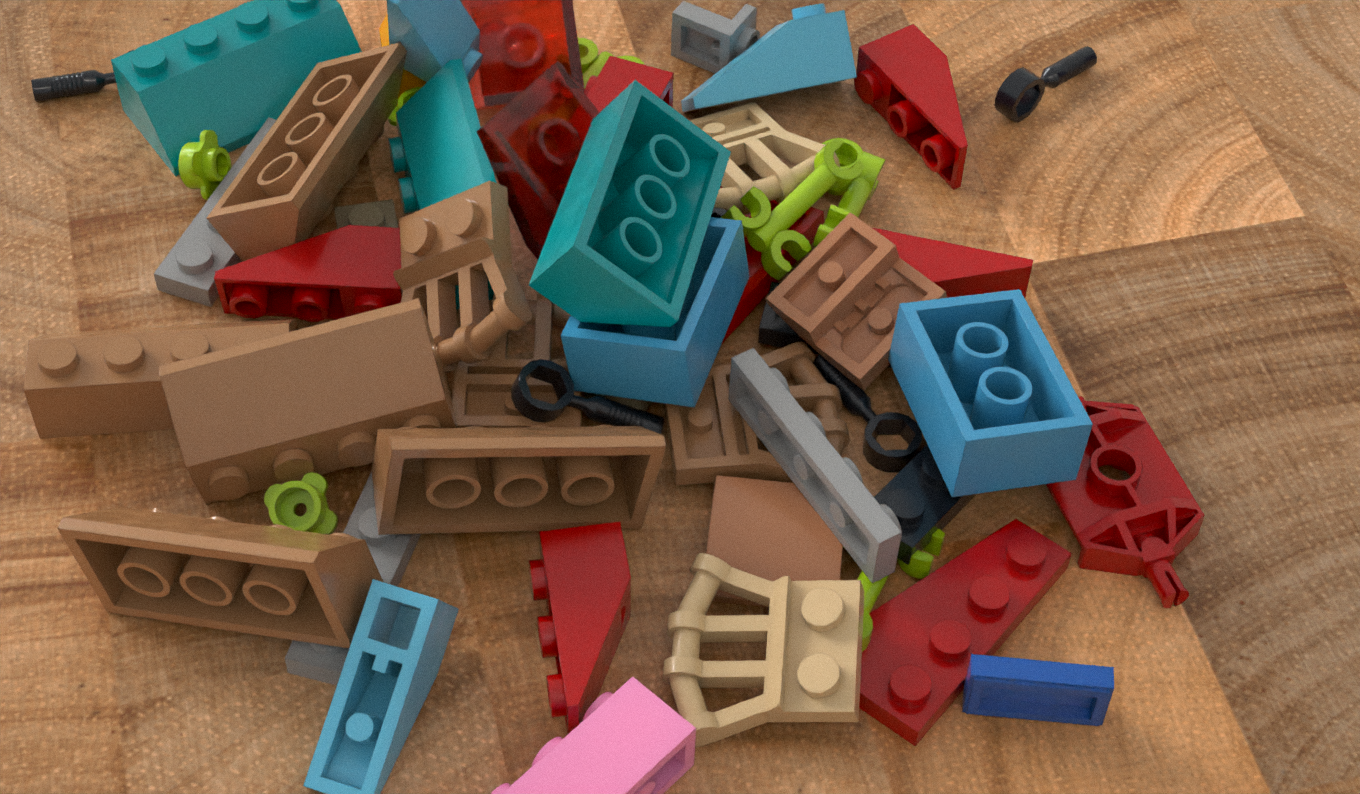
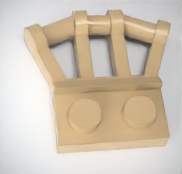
[689,102,840,215]
[663,553,864,748]

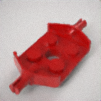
[1046,396,1205,608]

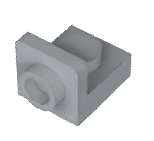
[671,1,760,73]

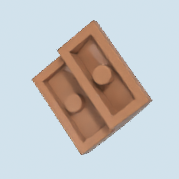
[765,212,947,391]
[706,475,843,608]

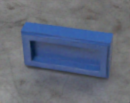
[962,654,1114,726]

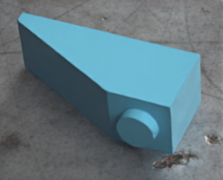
[387,0,483,83]
[681,3,857,112]
[303,579,459,794]

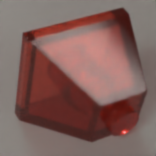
[460,0,585,110]

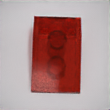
[476,61,600,260]

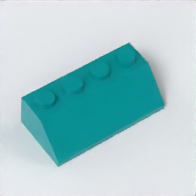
[111,0,362,176]
[388,58,497,310]
[528,80,731,327]

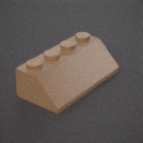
[207,42,407,262]
[158,298,458,505]
[23,317,298,439]
[371,425,666,535]
[57,507,383,648]

